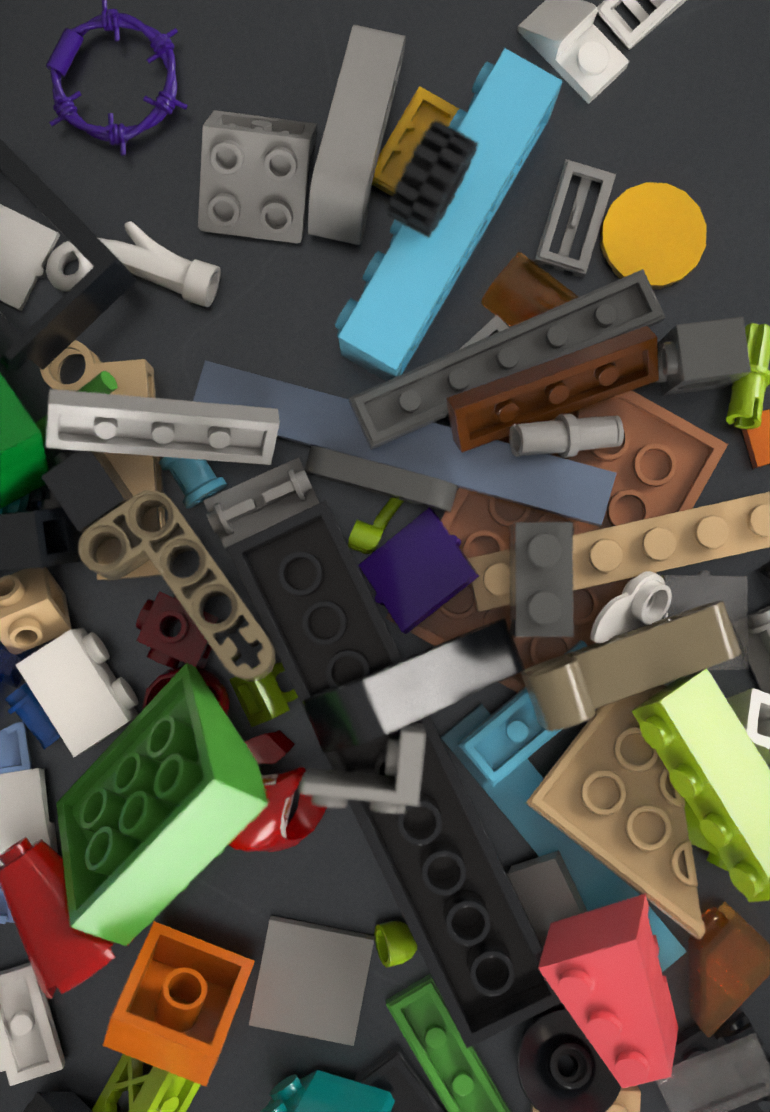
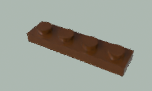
[446,326,659,453]

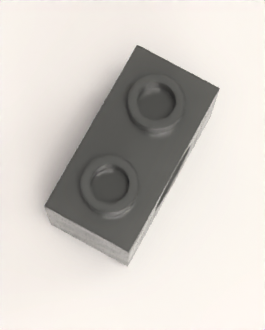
[654,317,751,396]

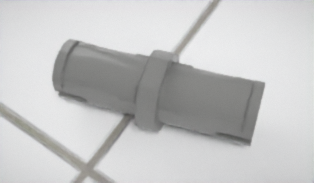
[509,413,624,458]

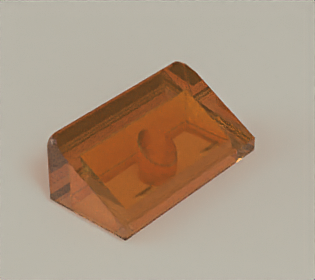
[481,251,579,327]

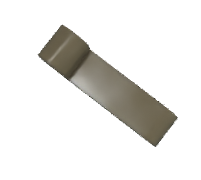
[79,490,276,681]
[521,600,742,731]

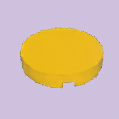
[600,182,707,290]

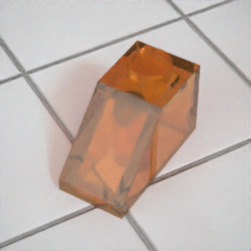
[688,902,770,1038]

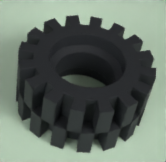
[387,120,478,237]

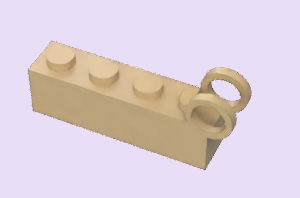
[40,340,166,581]

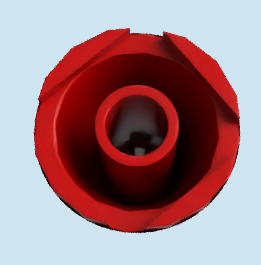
[0,837,135,999]

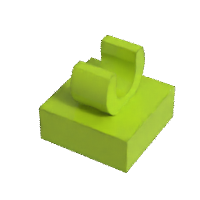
[229,662,298,727]

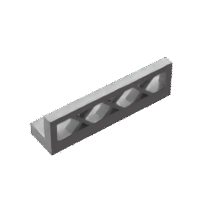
[46,389,280,465]

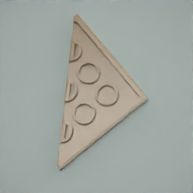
[526,684,705,939]

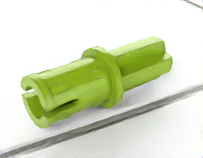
[726,323,770,429]

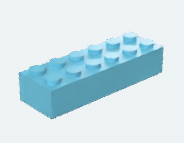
[335,48,563,381]

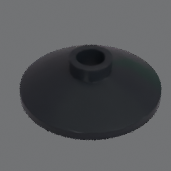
[517,1009,621,1112]

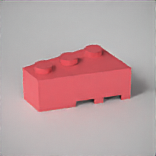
[538,893,678,1089]

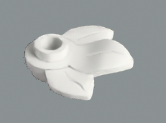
[590,571,672,643]

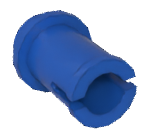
[5,683,61,749]

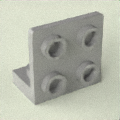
[198,110,317,244]
[299,722,425,813]

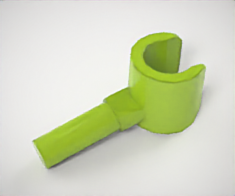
[347,498,404,554]

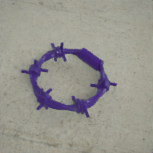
[46,0,188,156]

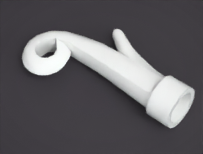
[46,221,221,307]

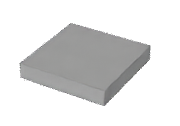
[249,916,374,1046]

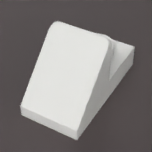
[517,0,629,104]

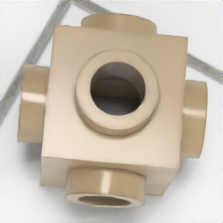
[0,567,71,656]

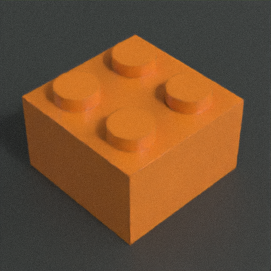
[103,921,255,1087]

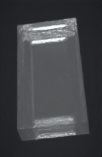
[656,1033,770,1112]

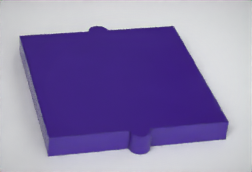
[358,507,479,634]

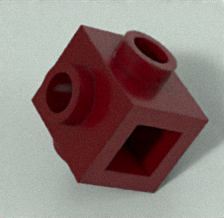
[136,591,225,669]

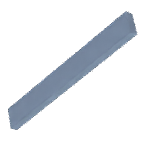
[193,360,617,527]

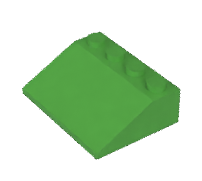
[56,663,269,946]

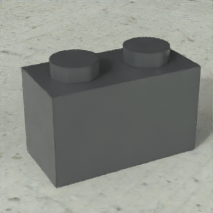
[509,522,573,637]

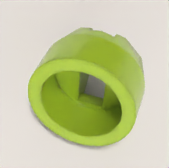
[374,921,418,968]

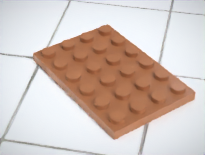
[386,390,728,693]

